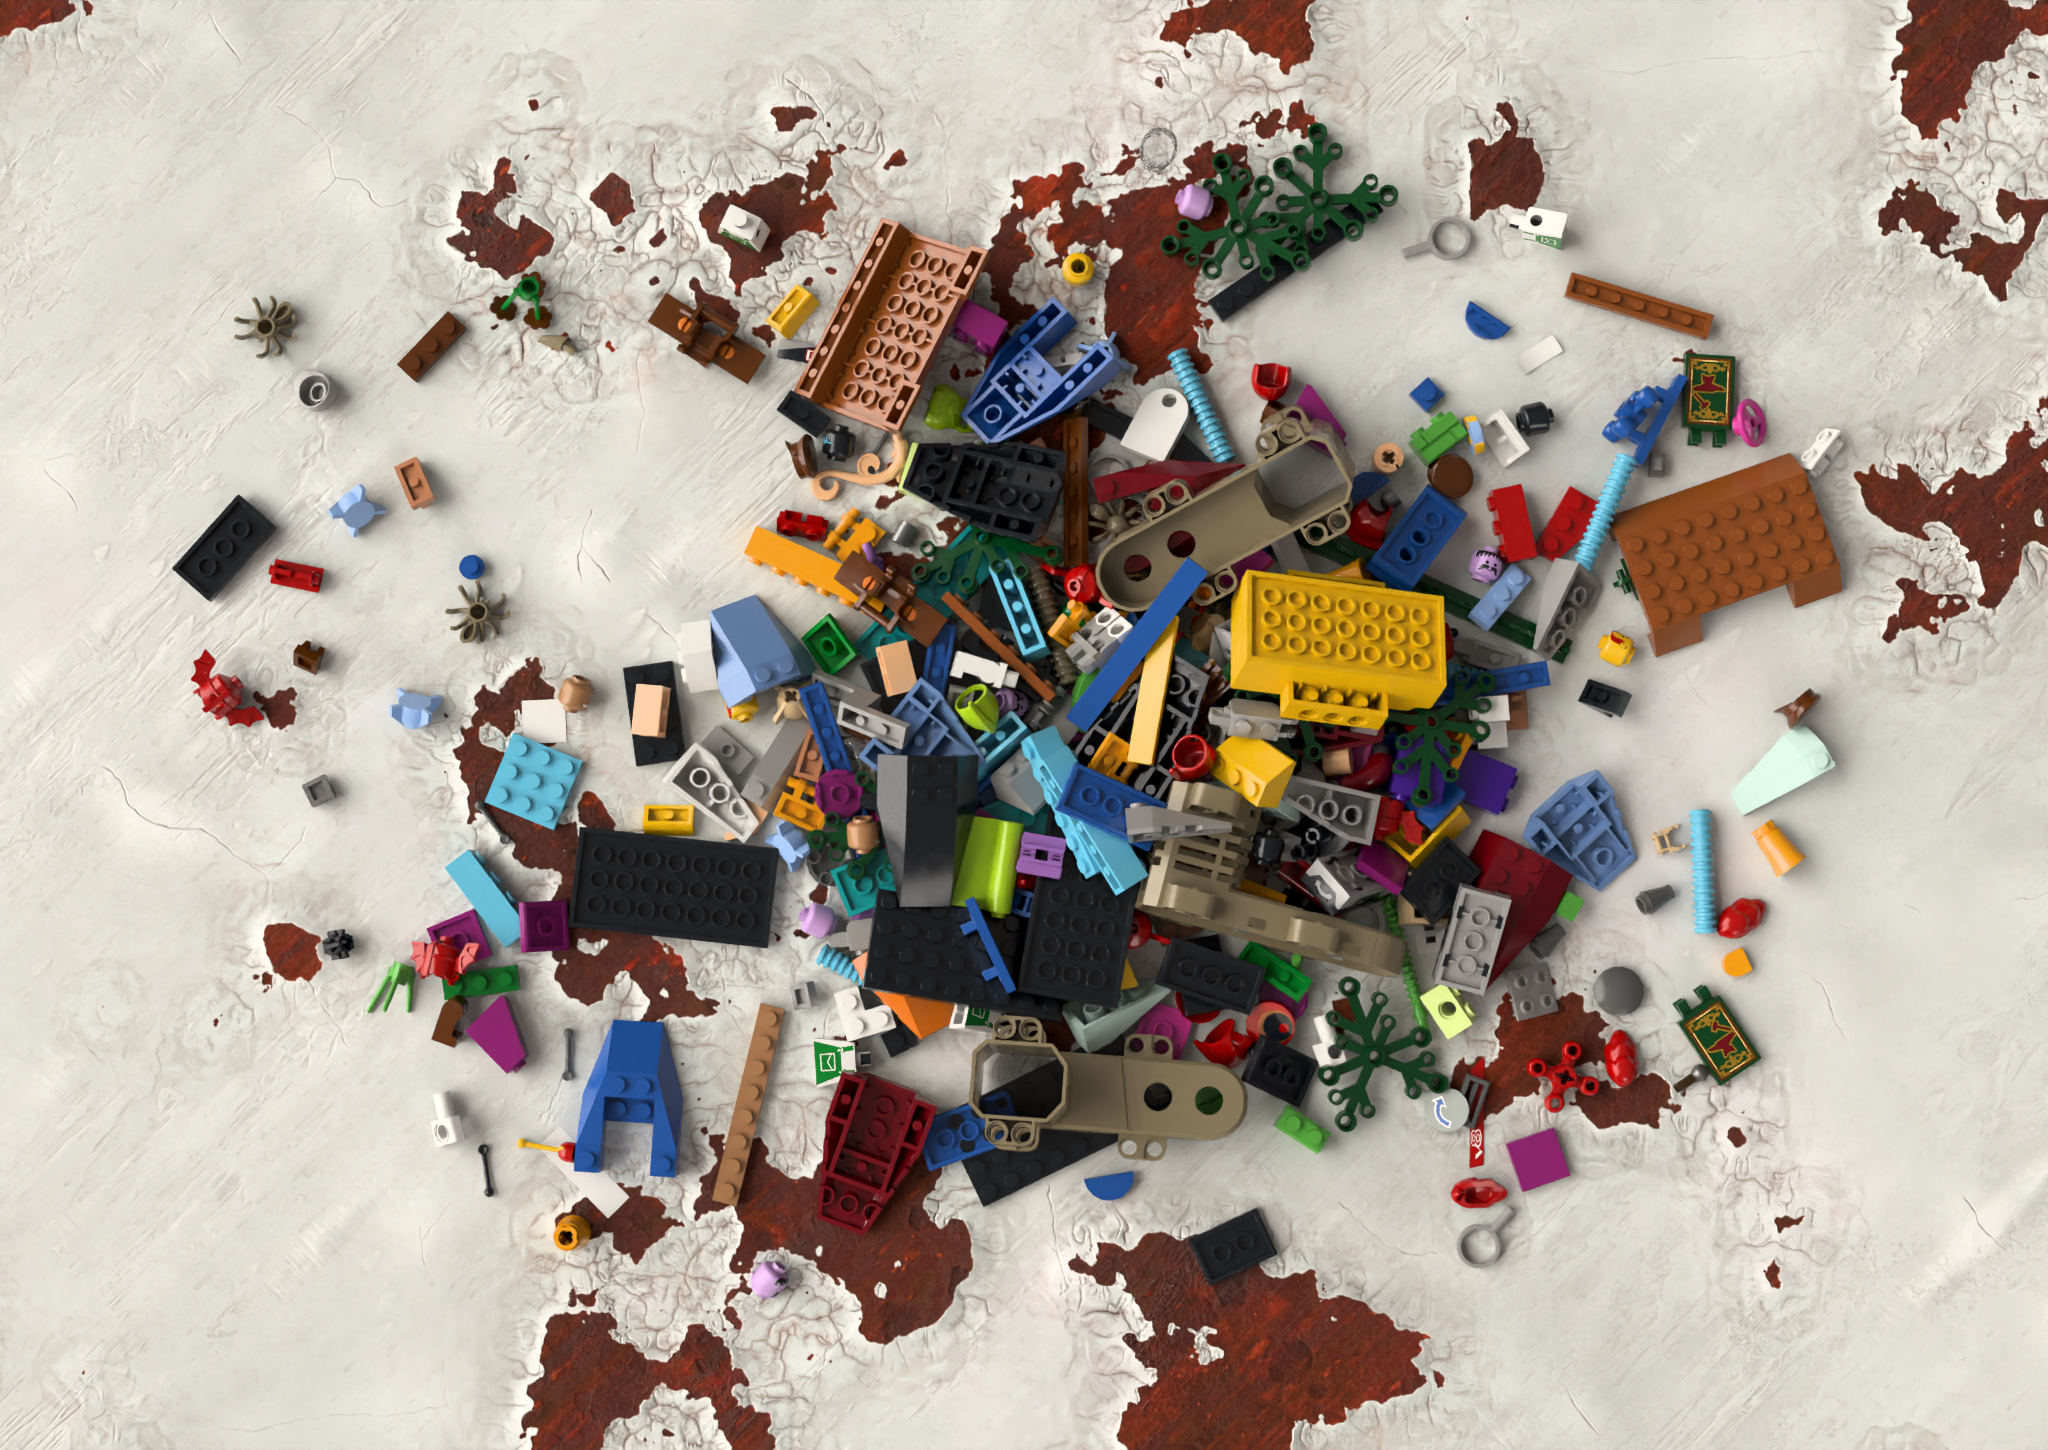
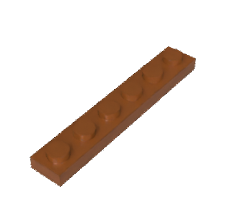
[1563,272,1714,340]
[1063,417,1089,568]
[941,591,1057,705]

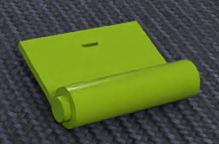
[951,816,1024,918]

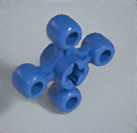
[1602,385,1660,443]

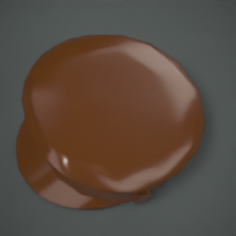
[785,434,818,479]
[1427,454,1474,499]
[1774,688,1821,730]

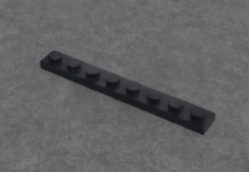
[1207,191,1384,323]

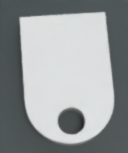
[1120,388,1190,462]

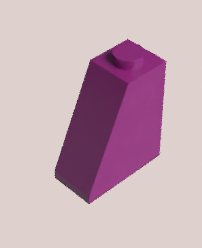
[1288,384,1347,459]
[465,995,529,1074]

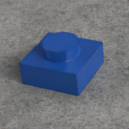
[1409,377,1445,413]

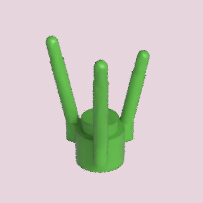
[367,961,416,1013]

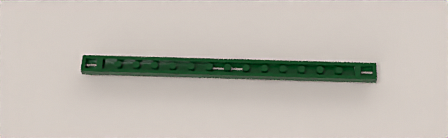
[1293,526,1573,664]

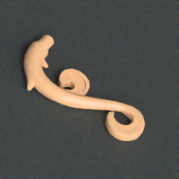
[811,432,909,501]

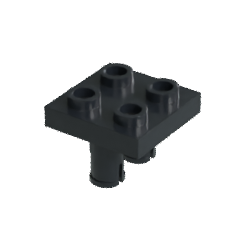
[1290,815,1352,866]

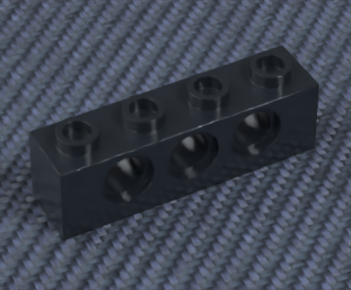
[959,619,1056,704]

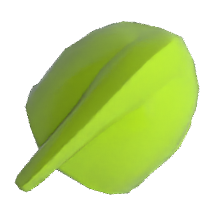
[955,684,1000,734]

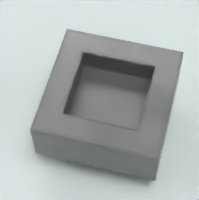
[301,774,337,808]
[790,981,819,1010]

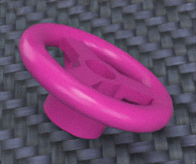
[1732,399,1766,447]

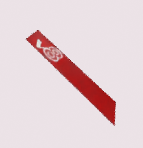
[1469,1055,1485,1168]

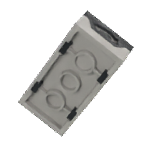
[1300,846,1392,917]
[1432,880,1512,996]

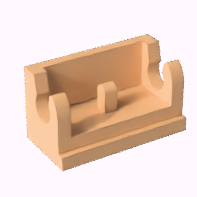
[875,640,917,697]
[631,684,671,738]

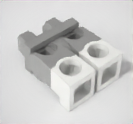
[1065,607,1134,675]

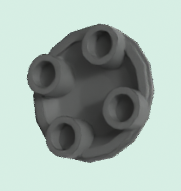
[807,839,856,887]
[1593,967,1644,1016]

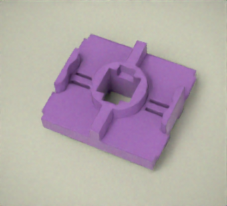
[1016,832,1067,880]

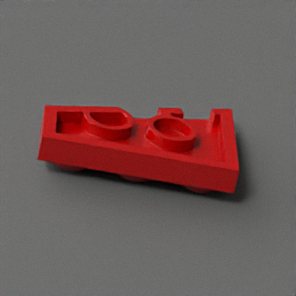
[1535,486,1599,563]

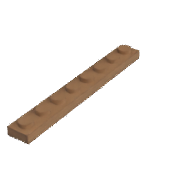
[712,1003,785,1206]

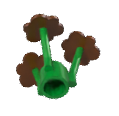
[489,271,552,330]

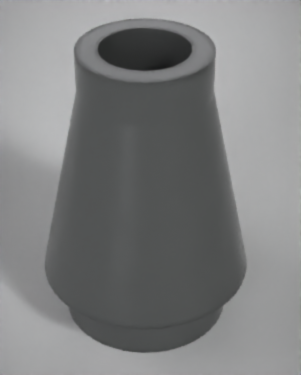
[1635,884,1675,915]
[1529,923,1566,959]

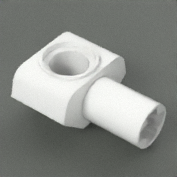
[1312,1014,1356,1068]
[431,1091,466,1146]

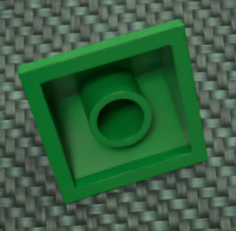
[801,613,861,676]

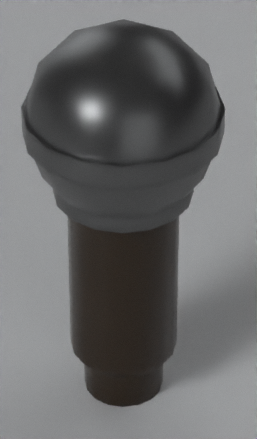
[1673,1064,1709,1093]

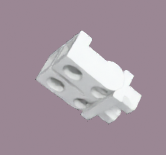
[949,651,1019,689]

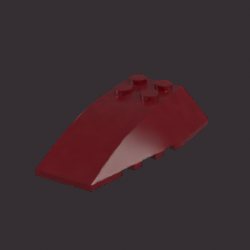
[1469,829,1573,996]
[817,1071,938,1236]

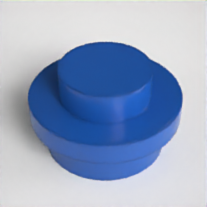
[459,555,485,580]

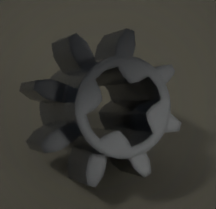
[322,929,355,961]

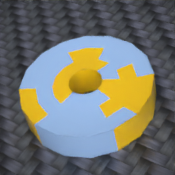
[1462,415,1485,456]

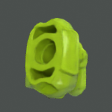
[924,384,974,433]

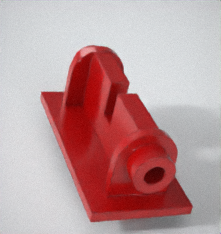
[777,509,829,542]
[269,559,324,593]

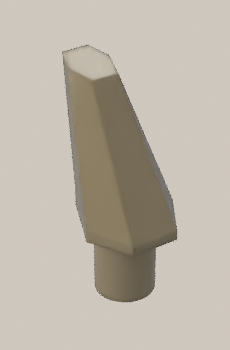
[537,335,577,356]

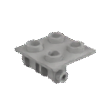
[1023,683,1079,746]
[1504,962,1559,1022]

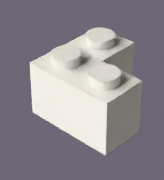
[677,620,719,693]
[1467,695,1510,751]
[834,986,897,1042]

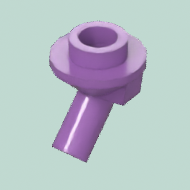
[862,541,885,572]

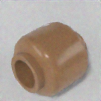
[558,674,595,713]
[847,815,880,854]

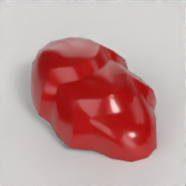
[1717,898,1766,939]
[1604,1029,1639,1087]
[1451,1177,1508,1209]

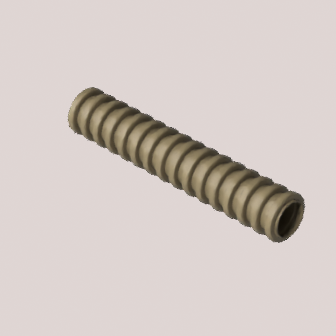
[1023,564,1079,686]

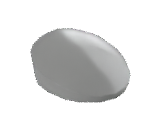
[292,369,337,412]

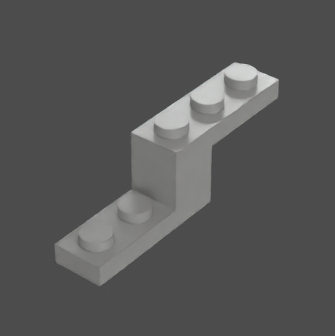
[811,670,911,750]

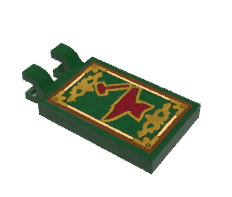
[1681,353,1735,448]
[1672,985,1762,1086]

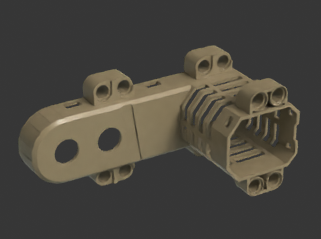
[1096,404,1356,612]
[1135,781,1407,978]
[968,1015,1248,1161]

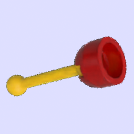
[517,1138,576,1163]

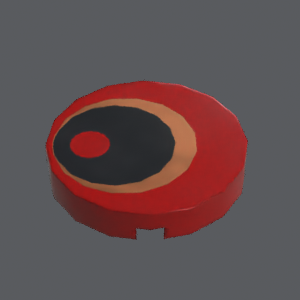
[1245,999,1296,1045]

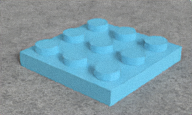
[485,733,584,830]

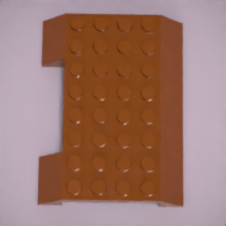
[794,217,991,436]
[1609,453,1842,657]

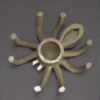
[234,295,298,359]
[1088,498,1144,544]
[445,579,511,644]

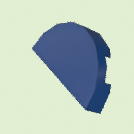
[1465,301,1511,340]
[1346,472,1390,509]
[1084,1171,1134,1201]

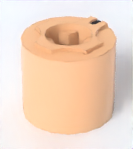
[1371,443,1404,476]
[1322,747,1354,776]

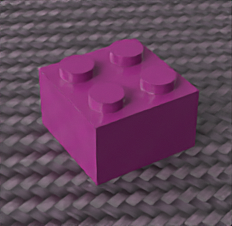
[950,299,1008,357]

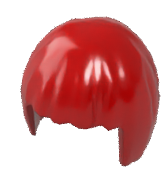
[1251,363,1292,401]

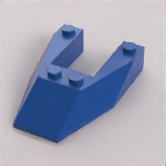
[960,296,1123,445]
[574,1020,684,1178]

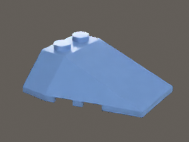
[710,595,817,709]
[858,677,985,772]
[1522,770,1636,892]

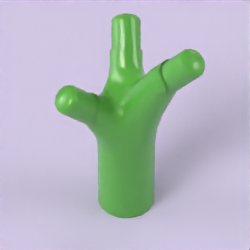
[1290,954,1304,974]

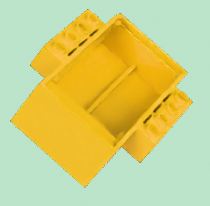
[1231,569,1447,730]

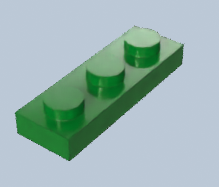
[1238,941,1313,1003]
[442,965,521,1000]

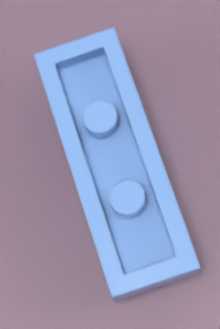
[1467,563,1532,632]

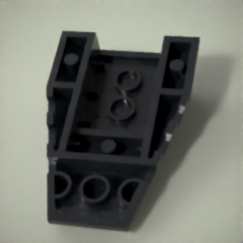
[902,442,1067,543]
[1074,653,1211,800]
[876,754,978,907]

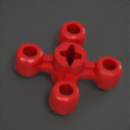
[1526,1040,1600,1113]

